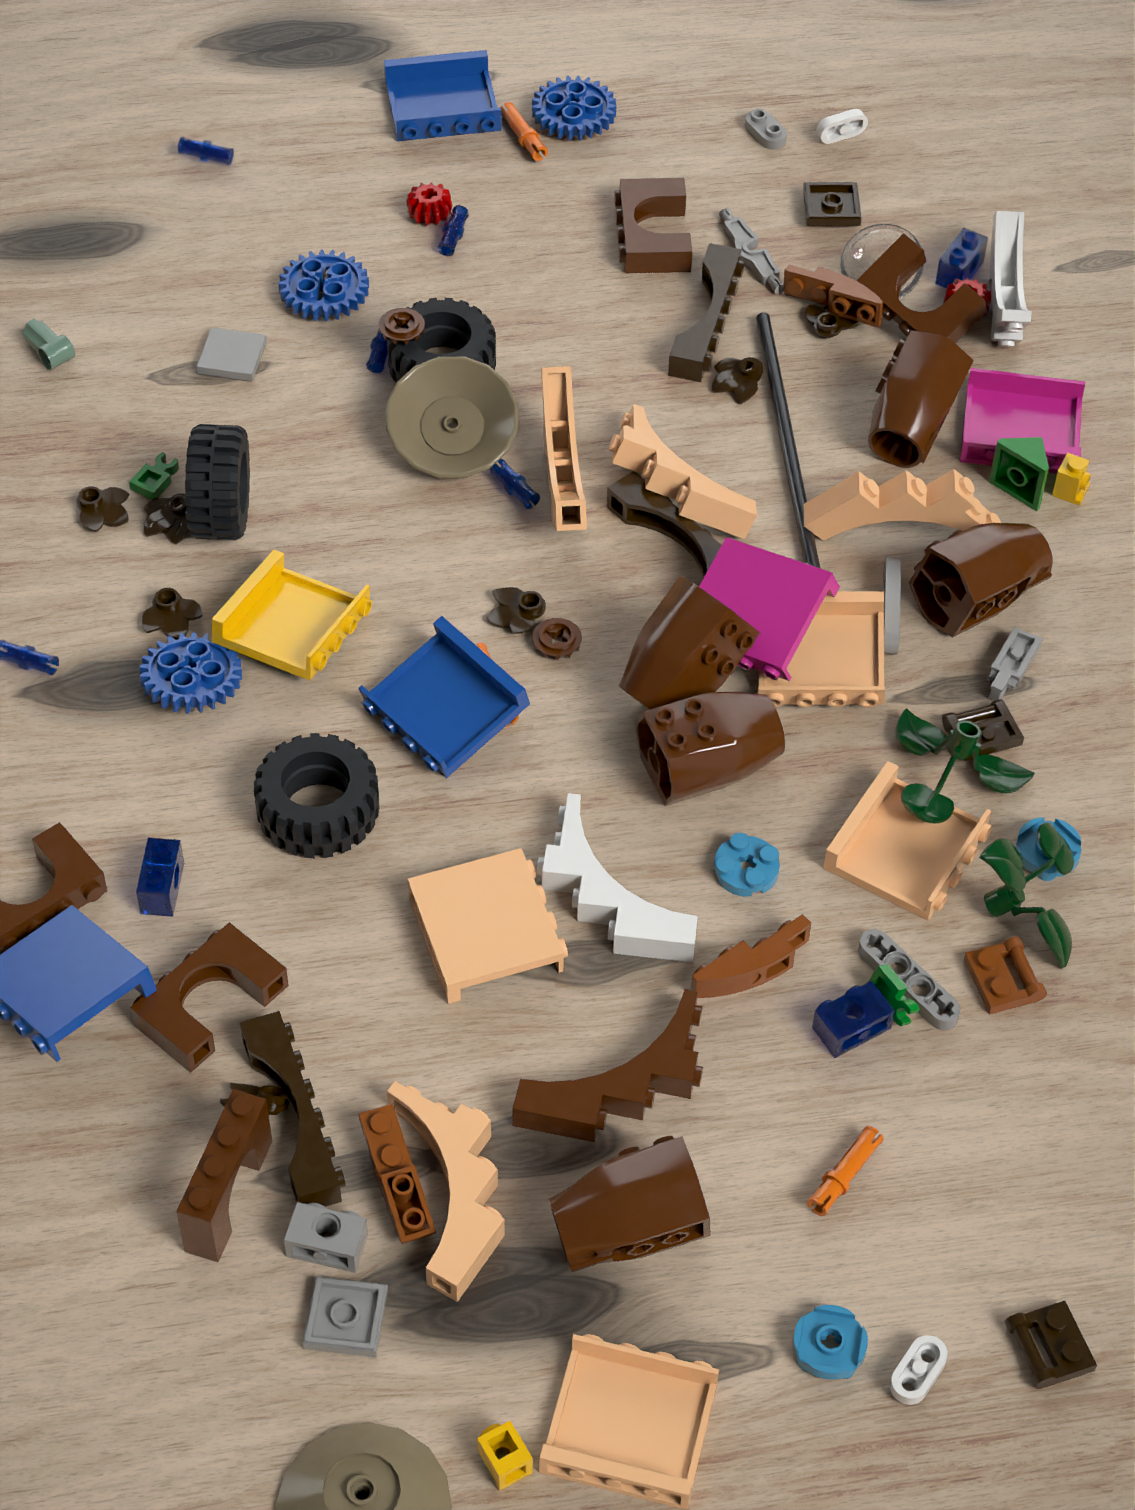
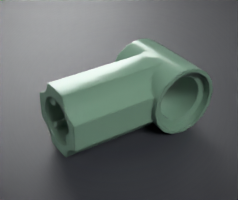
[21,319,75,370]

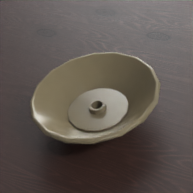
[386,356,518,478]
[276,1422,452,1510]

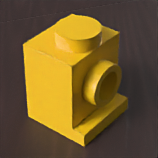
[1052,453,1091,506]
[477,1420,533,1491]

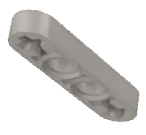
[883,556,901,654]
[858,929,960,1030]

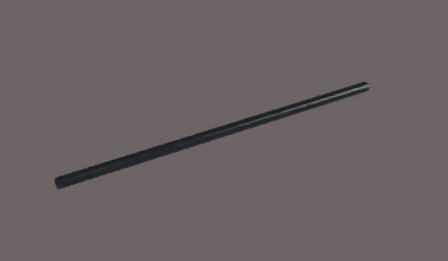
[756,312,821,568]

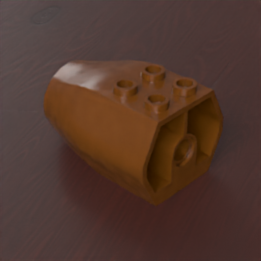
[868,331,974,468]
[908,523,1053,638]
[619,575,760,710]
[636,692,785,806]
[549,1136,711,1272]

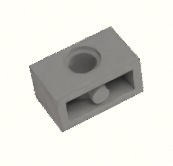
[284,1202,368,1273]

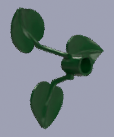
[896,708,1035,824]
[979,822,1074,969]

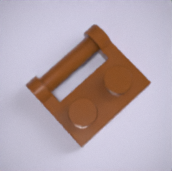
[964,936,1047,1015]

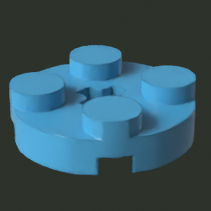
[1015,817,1082,881]
[714,833,780,897]
[793,1305,868,1380]

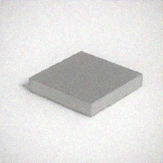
[197,327,267,382]
[302,1276,388,1358]

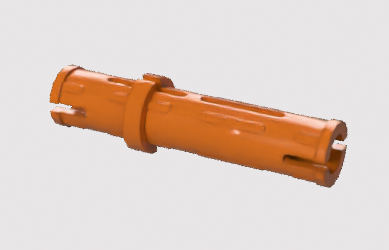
[500,102,548,161]
[807,1126,884,1216]

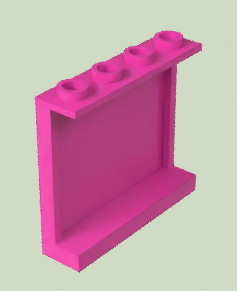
[960,368,1086,474]
[699,537,840,681]

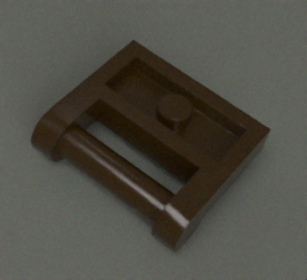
[942,699,1024,761]
[1005,1301,1097,1389]

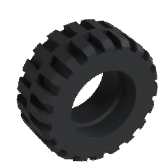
[387,297,496,383]
[185,424,250,540]
[254,733,380,859]

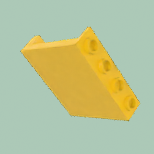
[212,549,372,681]

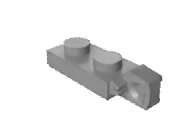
[988,627,1043,700]

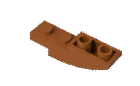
[784,265,883,328]
[691,914,811,998]
[358,1103,436,1244]

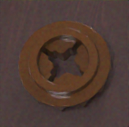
[379,308,425,345]
[533,618,582,661]

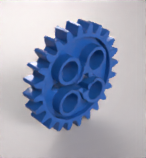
[532,75,617,140]
[278,249,369,321]
[140,632,242,714]

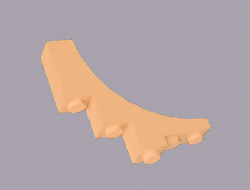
[541,365,587,531]
[609,404,757,539]
[804,469,1001,541]
[387,1081,505,1302]

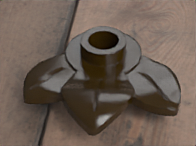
[805,304,859,338]
[712,357,763,404]
[76,486,130,532]
[143,493,189,545]
[487,587,546,634]
[142,588,203,640]
[220,1083,289,1115]

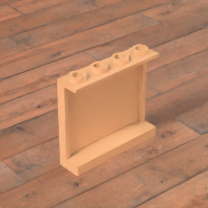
[758,591,885,707]
[823,761,992,921]
[408,848,568,1004]
[539,1334,719,1510]

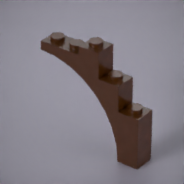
[512,989,703,1143]

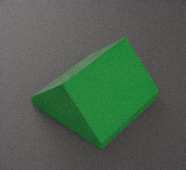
[989,437,1049,511]

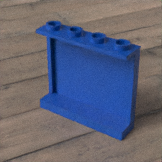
[384,50,501,142]
[358,616,530,778]
[0,905,157,1062]

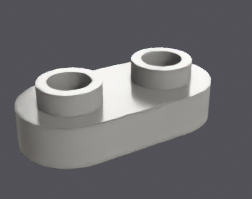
[745,109,787,150]

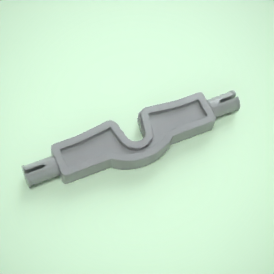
[719,208,784,294]

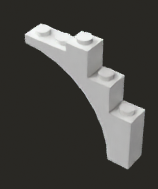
[989,211,1032,347]
[537,793,698,962]

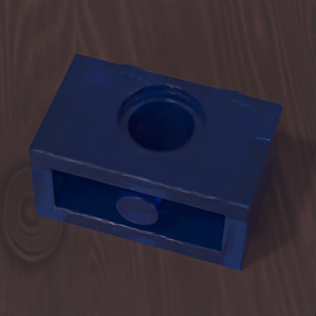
[935,228,988,288]
[136,837,184,917]
[812,981,895,1058]

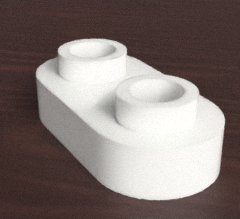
[816,109,868,144]
[890,1335,948,1405]

